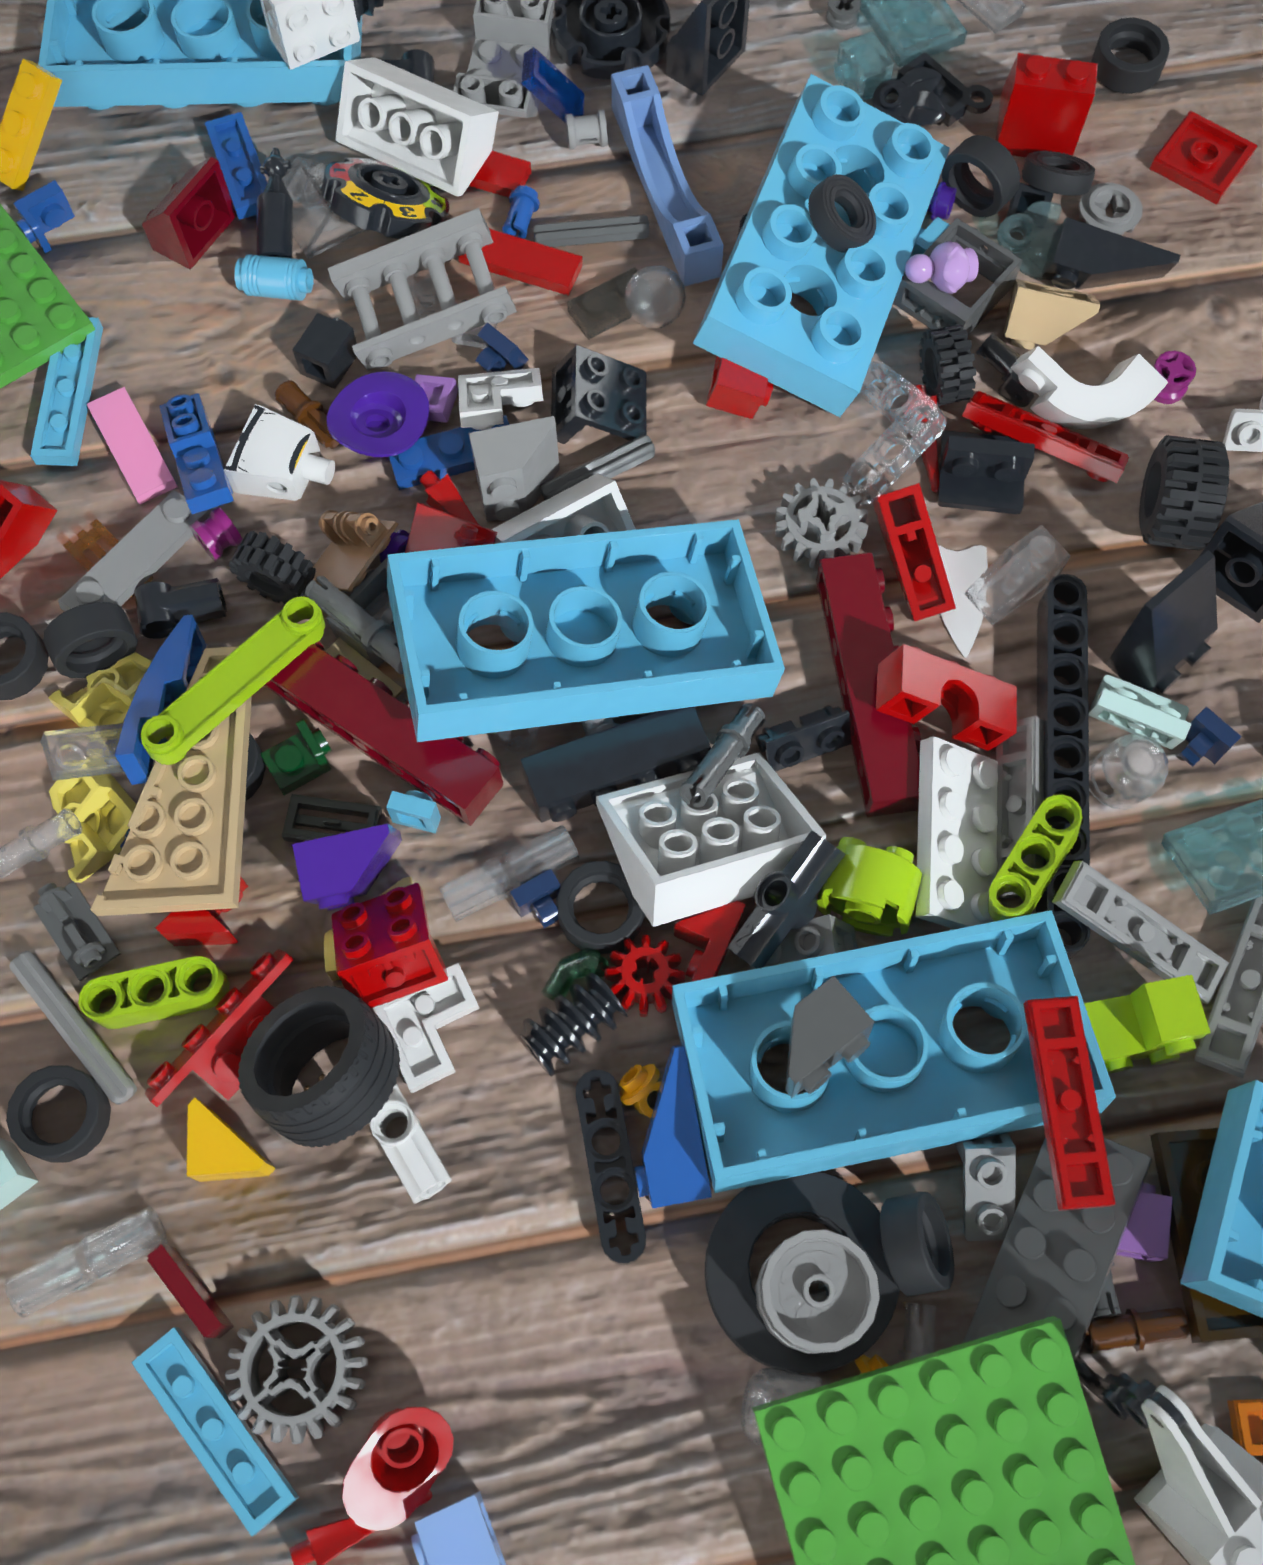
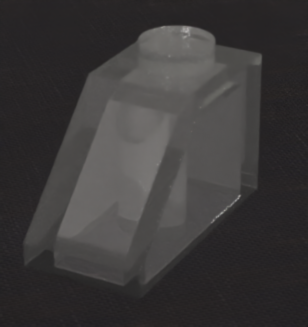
[965,525,1071,625]

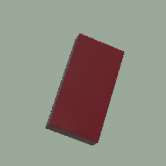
[147,1244,234,1339]

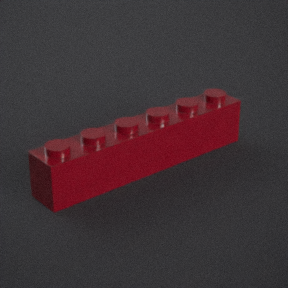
[816,552,921,818]
[264,641,504,826]

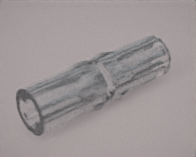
[438,825,580,922]
[5,1206,167,1318]

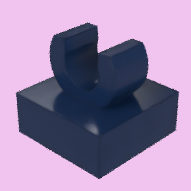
[475,322,529,373]
[1179,706,1242,767]
[510,869,560,929]

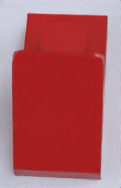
[155,876,249,946]
[674,901,746,982]

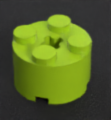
[817,837,922,936]

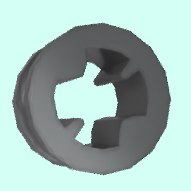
[826,0,861,30]

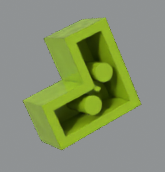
[1084,975,1211,1074]

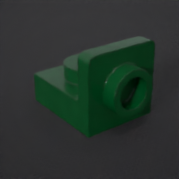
[261,719,332,796]

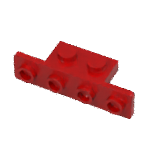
[145,949,293,1107]

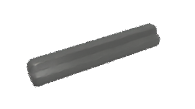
[533,214,650,247]
[541,435,655,501]

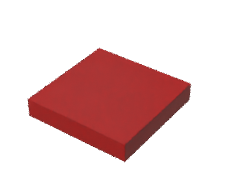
[1149,110,1258,205]

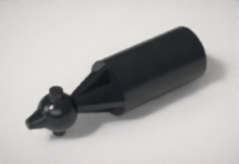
[256,147,293,258]

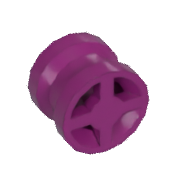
[1153,351,1196,404]
[189,506,243,561]

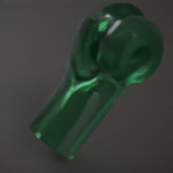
[541,948,609,1001]

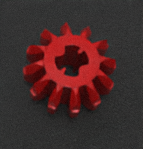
[605,934,686,1017]

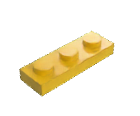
[0,59,62,191]

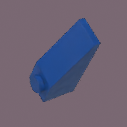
[634,1045,712,1209]

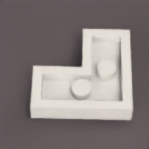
[458,368,543,430]
[373,963,480,1093]

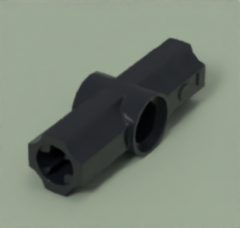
[728,830,845,969]

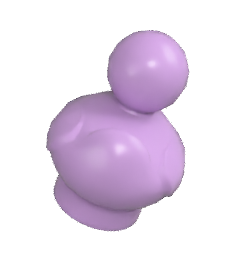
[905,241,979,294]

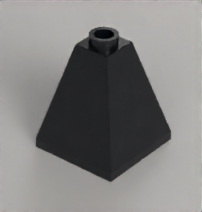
[1197,502,1263,623]

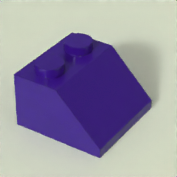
[292,823,402,911]

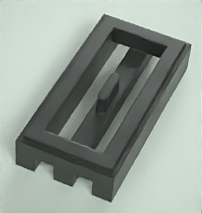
[282,794,382,843]

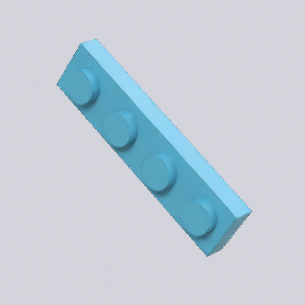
[30,317,103,466]
[131,1327,299,1536]

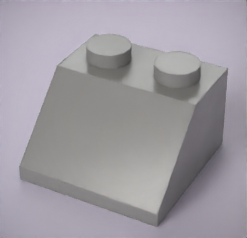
[469,416,559,522]

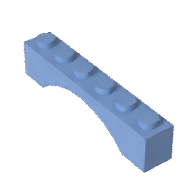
[611,65,724,287]

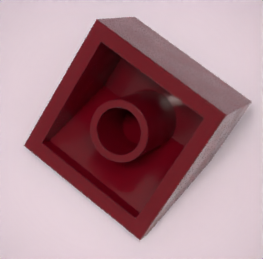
[142,157,237,270]

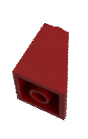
[996,53,1098,158]

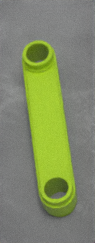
[141,596,325,765]

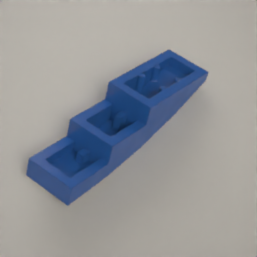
[115,615,207,785]

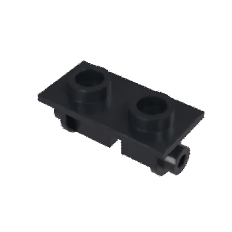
[756,705,851,772]

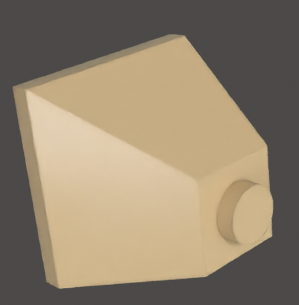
[1003,279,1101,350]

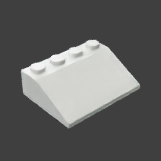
[596,752,826,927]

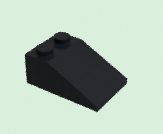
[665,0,750,96]
[1105,550,1218,693]

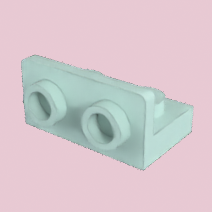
[1088,675,1192,749]

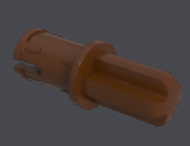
[275,380,339,449]
[1084,1307,1190,1353]

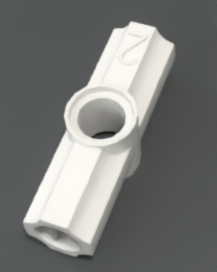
[369,1084,452,1204]

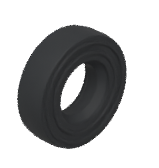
[1022,151,1095,195]
[808,174,876,253]

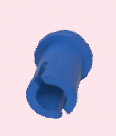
[502,185,540,239]

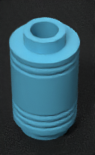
[235,254,313,301]

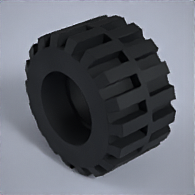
[1139,435,1230,550]

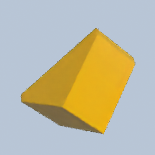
[187,1097,276,1182]

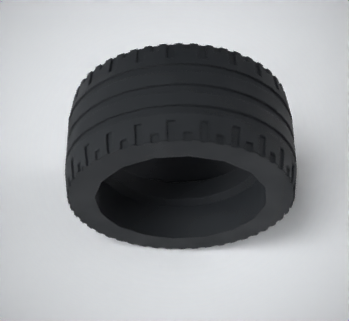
[238,986,400,1147]

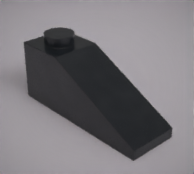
[1041,217,1181,290]

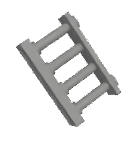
[328,208,517,371]

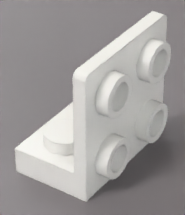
[260,0,360,70]

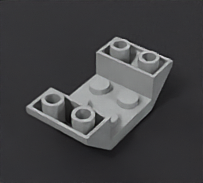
[453,0,554,118]

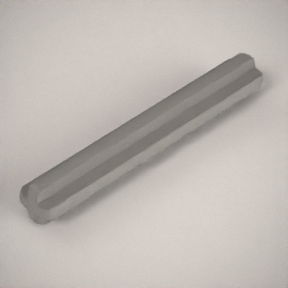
[10,951,137,1105]

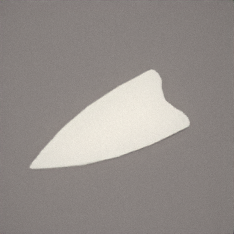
[938,545,988,658]

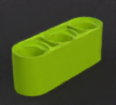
[988,795,1082,921]
[78,956,230,1029]

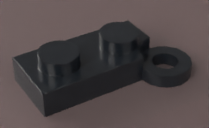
[896,52,993,127]

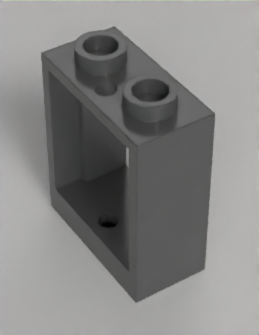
[894,218,1022,335]

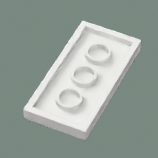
[916,736,998,929]

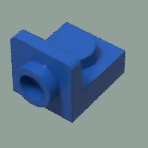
[13,180,75,254]

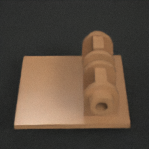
[313,510,398,592]

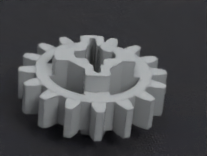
[775,478,868,568]

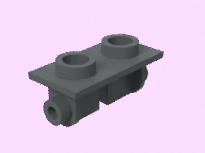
[33,881,121,981]

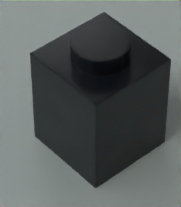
[292,313,357,389]

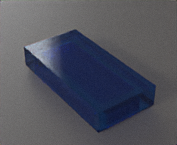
[521,47,585,123]

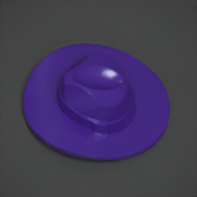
[327,371,429,457]

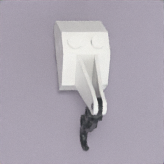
[1074,1353,1263,1565]

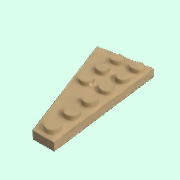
[90,646,252,916]

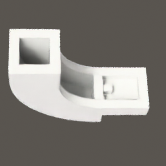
[1011,346,1168,430]

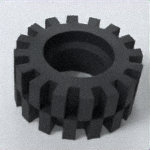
[919,325,976,406]
[229,531,316,604]

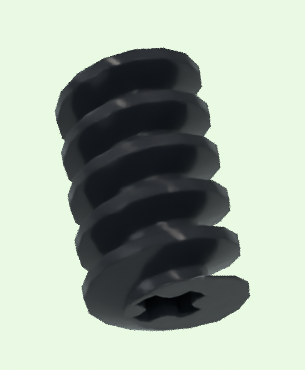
[520,972,628,1077]

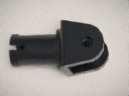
[975,332,1034,407]

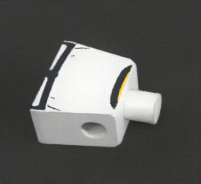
[224,404,335,501]

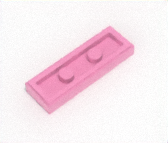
[87,387,178,505]

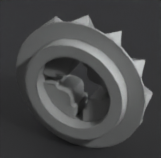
[1078,183,1142,235]

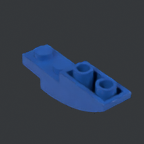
[159,393,234,515]

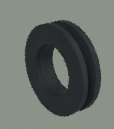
[704,1172,900,1373]

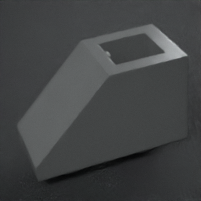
[785,976,874,1098]

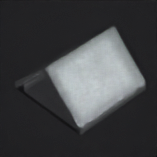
[283,156,367,259]

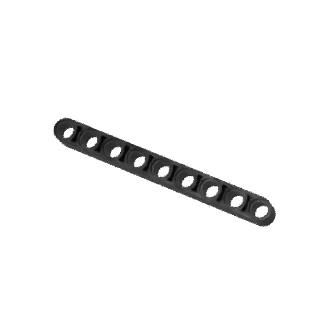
[1036,574,1091,960]

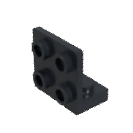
[551,345,647,444]

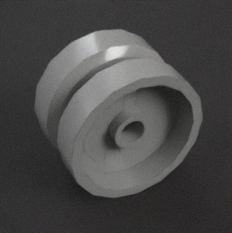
[756,1230,880,1354]

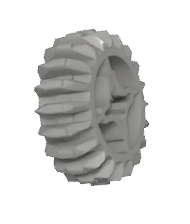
[225,1295,368,1444]

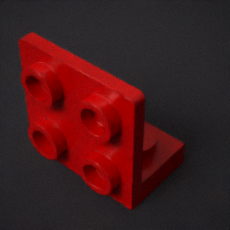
[331,883,449,1008]

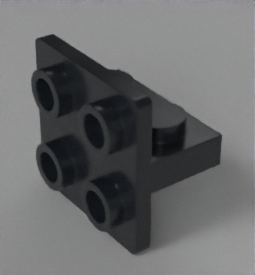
[937,430,1035,515]

